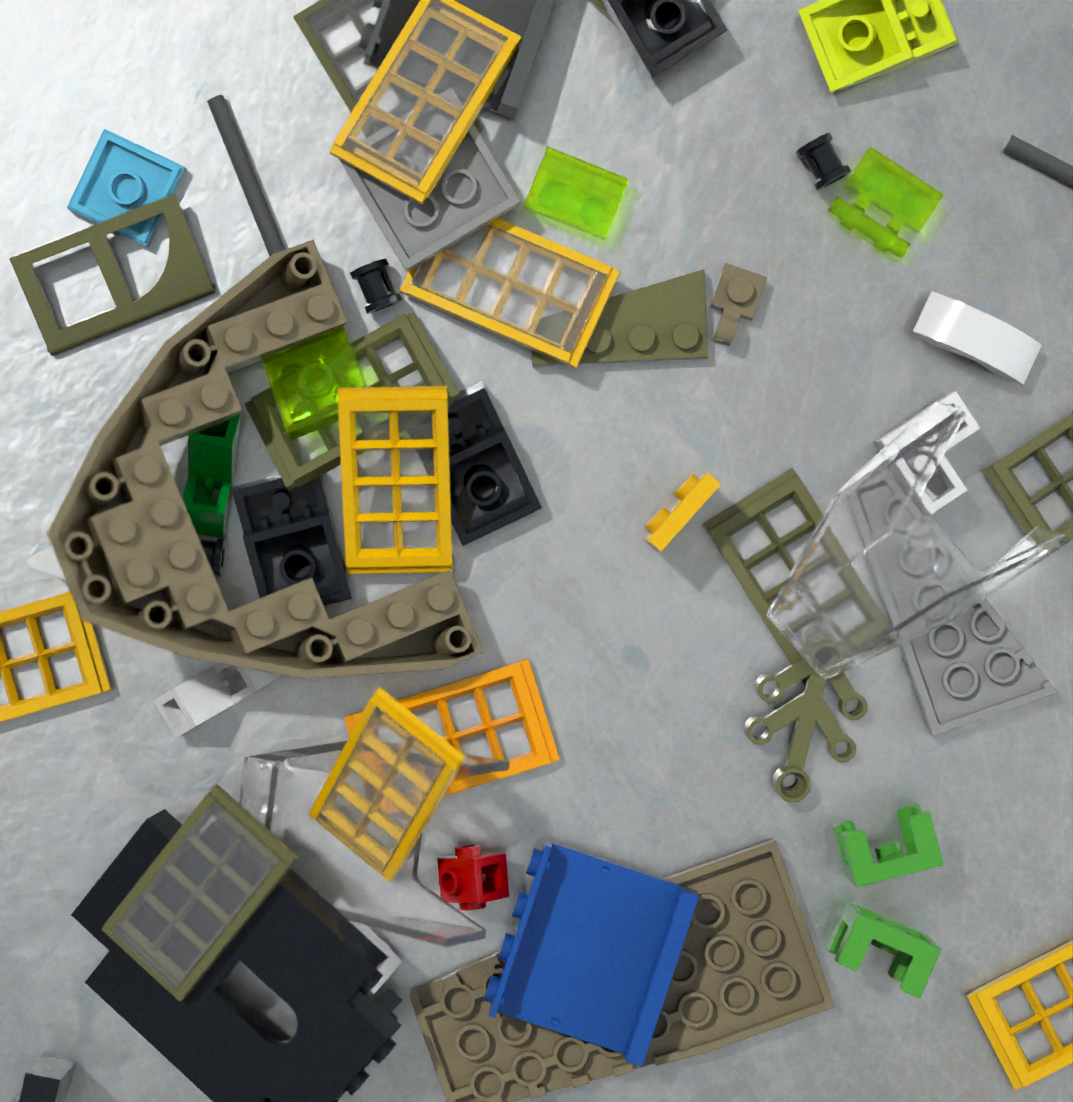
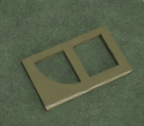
[9,193,215,356]

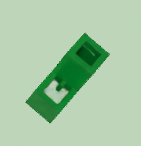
[182,414,240,538]

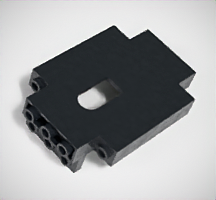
[71,809,403,1102]

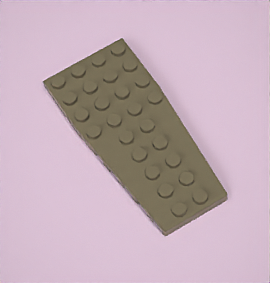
[410,839,835,1102]

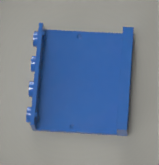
[484,840,699,1067]

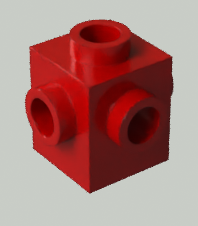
[437,845,510,910]

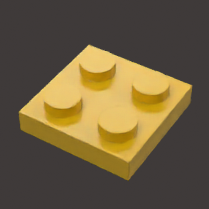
[644,472,721,552]

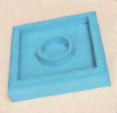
[67,129,186,247]

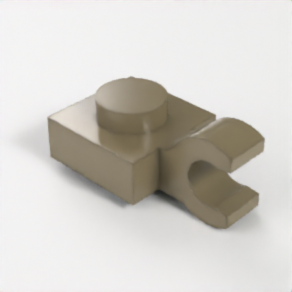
[710,263,767,345]

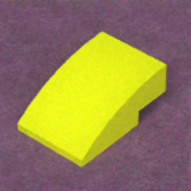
[798,0,959,93]

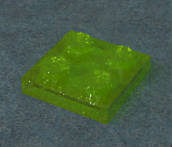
[262,326,367,440]

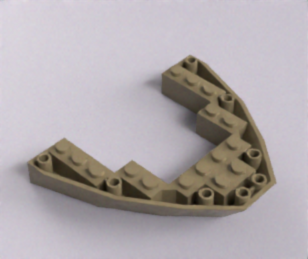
[47,240,484,679]

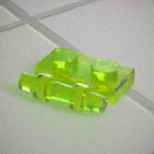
[827,146,944,259]

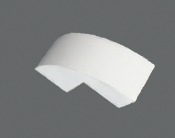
[913,291,1042,385]
[153,663,282,739]

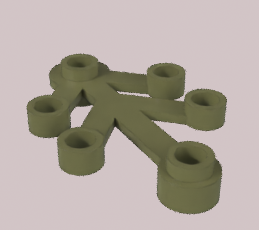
[744,633,867,803]

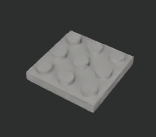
[339,88,521,272]

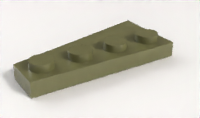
[532,269,708,367]

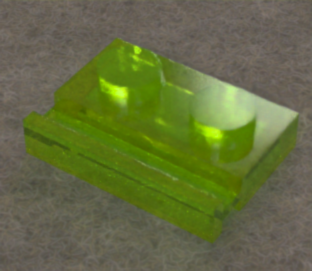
[523,146,629,240]

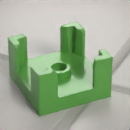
[832,803,944,888]
[827,901,941,999]

